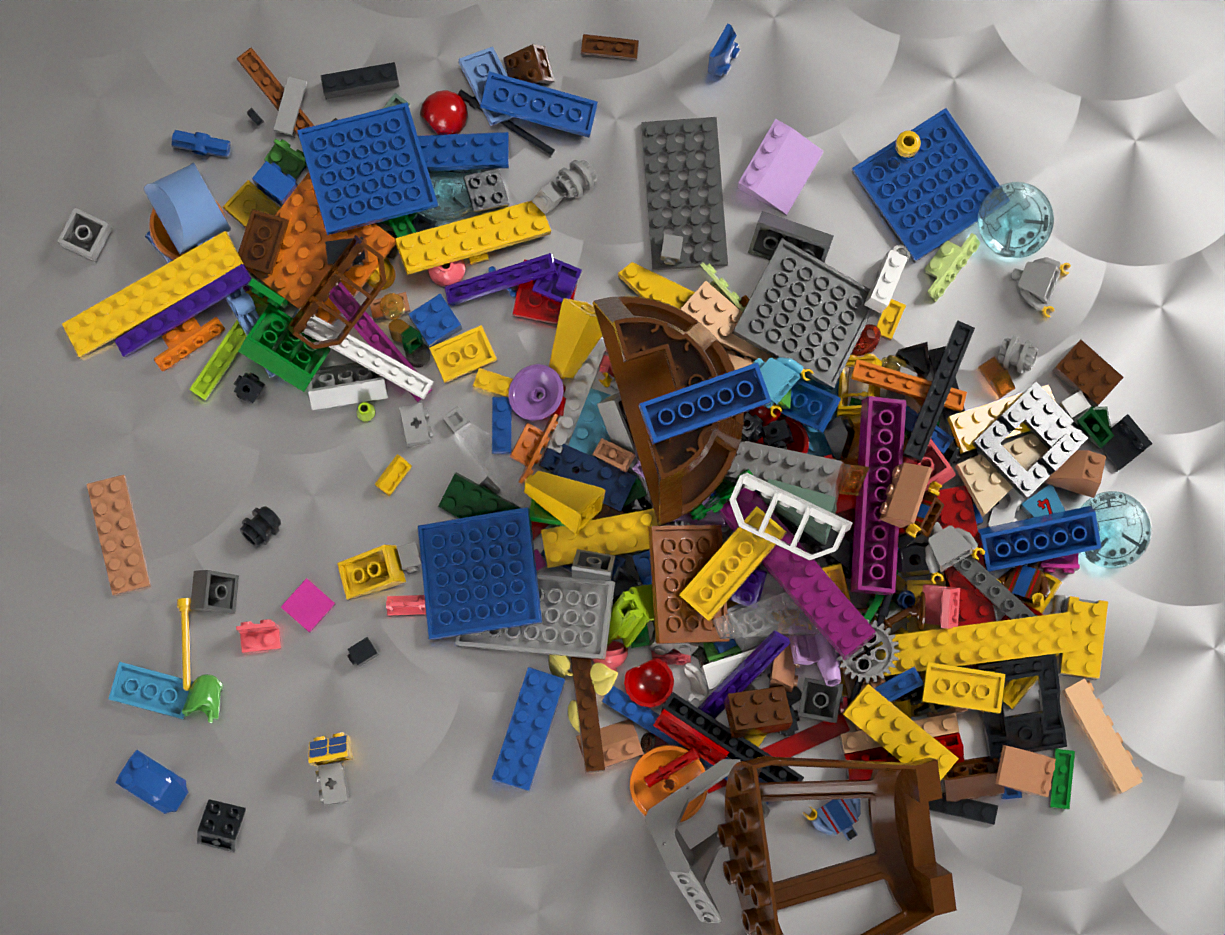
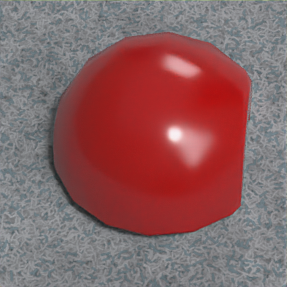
[420,90,468,135]
[624,658,674,707]

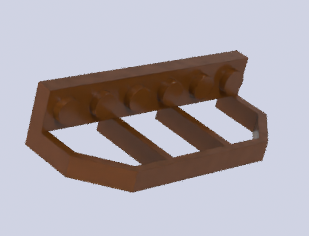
[287,235,387,349]

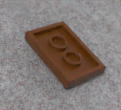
[238,209,289,275]

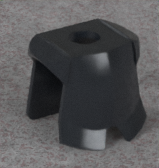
[897,542,932,577]

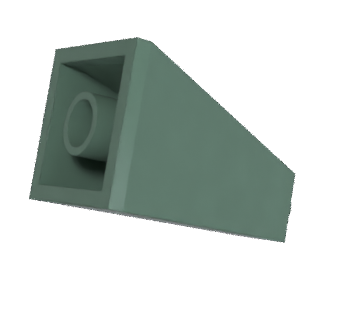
[760,478,837,545]

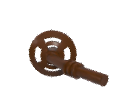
[866,592,925,648]

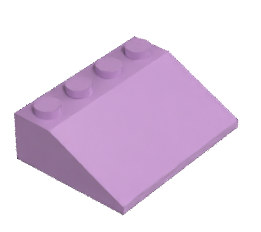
[737,119,824,216]

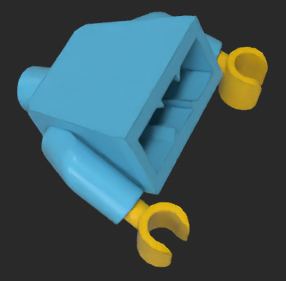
[753,357,814,417]

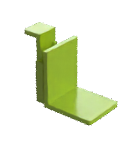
[607,584,655,648]

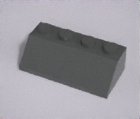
[748,211,834,263]

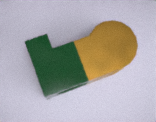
[388,319,423,355]

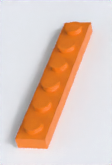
[851,359,967,412]

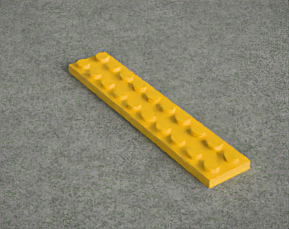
[62,231,244,357]
[875,612,1074,677]

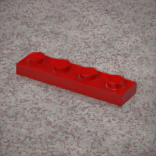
[653,709,729,766]

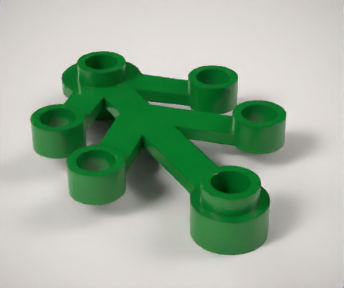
[690,469,753,521]

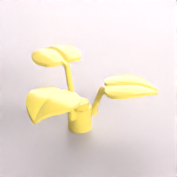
[548,654,618,733]

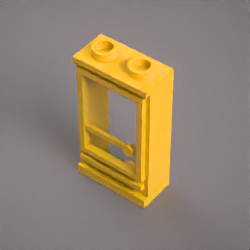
[837,354,882,428]

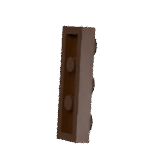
[581,34,639,60]

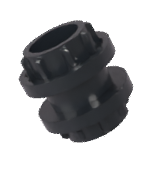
[240,506,281,547]

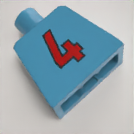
[1020,485,1065,518]

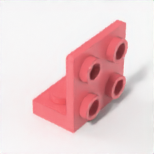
[923,584,960,629]
[236,619,281,653]

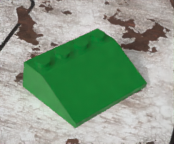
[238,304,332,392]

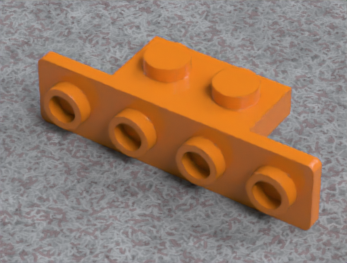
[154,317,225,371]
[509,414,558,484]

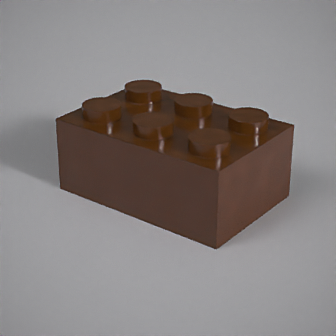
[1052,339,1124,407]
[724,686,793,738]

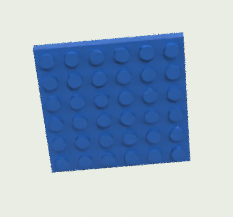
[297,102,438,235]
[852,108,1010,262]
[418,507,542,640]

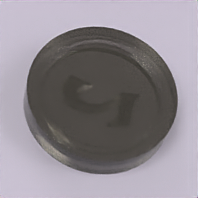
[640,733,655,752]

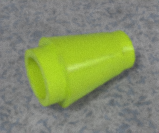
[356,402,375,421]

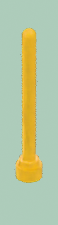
[177,598,191,691]

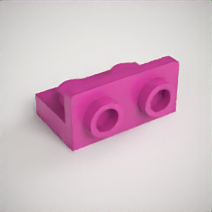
[1039,553,1080,574]

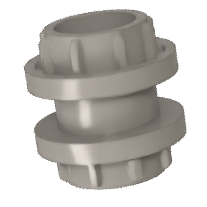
[556,160,596,198]
[998,336,1038,373]

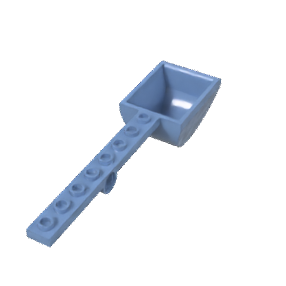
[144,163,275,378]

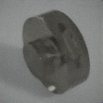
[405,343,430,368]

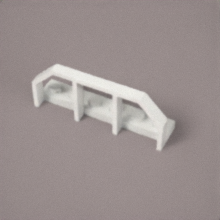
[729,473,852,560]

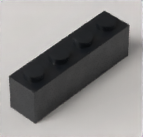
[321,62,400,99]

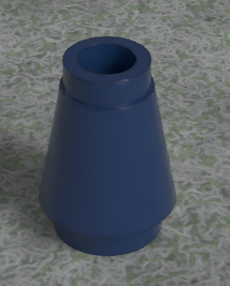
[891,590,916,609]

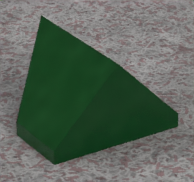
[1076,406,1114,448]

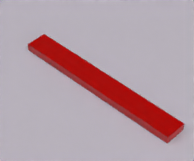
[708,713,850,794]

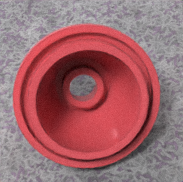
[428,259,466,287]
[591,641,628,671]

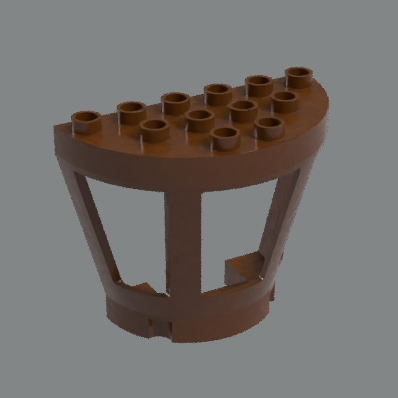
[593,296,744,526]
[717,756,957,935]

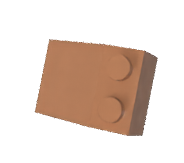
[1043,450,1106,498]
[995,745,1056,797]

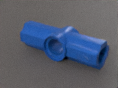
[171,130,231,158]

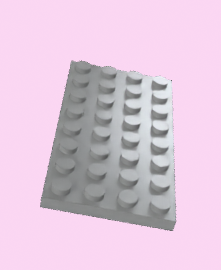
[455,575,615,660]

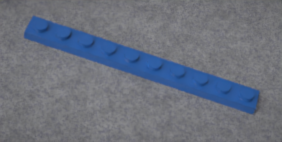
[602,686,769,805]

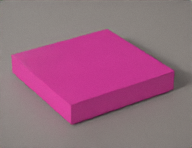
[281,578,335,633]

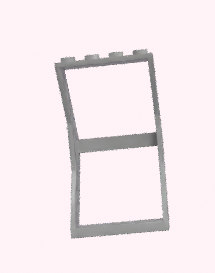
[645,759,770,923]

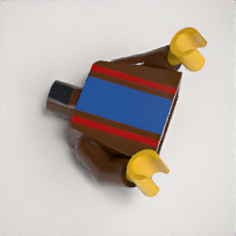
[902,481,945,538]
[997,561,1050,607]

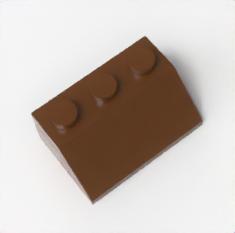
[941,756,1005,802]

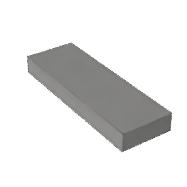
[273,77,307,136]

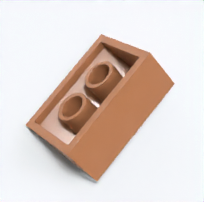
[880,463,932,528]
[769,623,800,693]
[576,719,644,768]

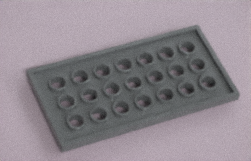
[641,117,728,271]

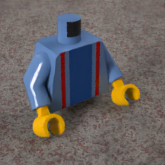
[803,798,861,841]

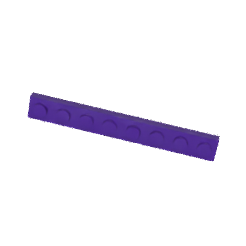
[114,264,251,357]

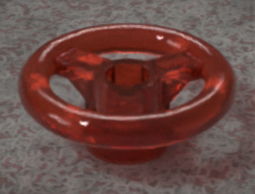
[851,324,881,356]

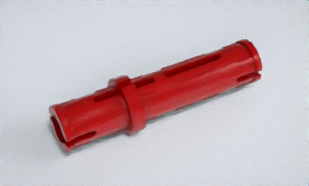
[644,748,700,788]

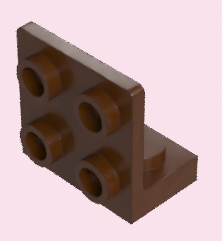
[503,44,555,84]

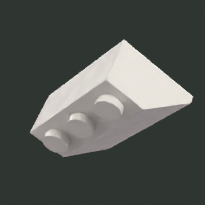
[702,649,765,691]

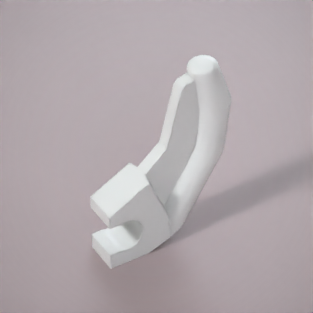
[684,663,709,708]

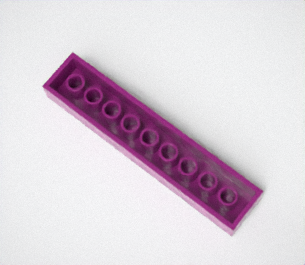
[850,396,906,595]
[719,488,876,660]

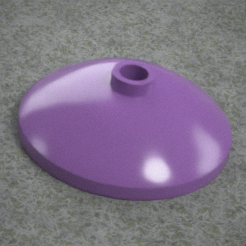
[509,364,563,421]

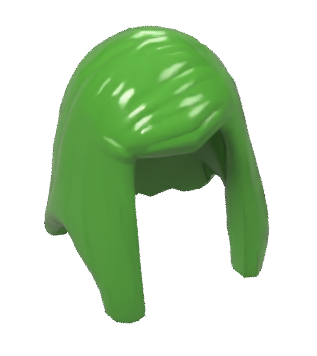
[181,674,223,723]

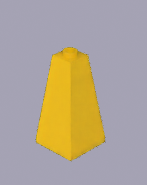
[549,298,602,379]
[524,471,606,534]

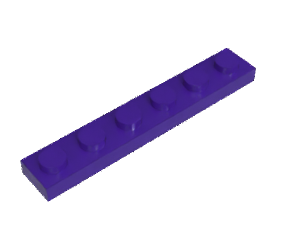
[445,253,557,306]
[698,630,790,719]

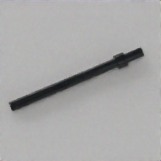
[458,89,555,156]
[848,594,893,704]

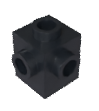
[234,372,265,403]
[741,412,764,443]
[762,419,794,449]

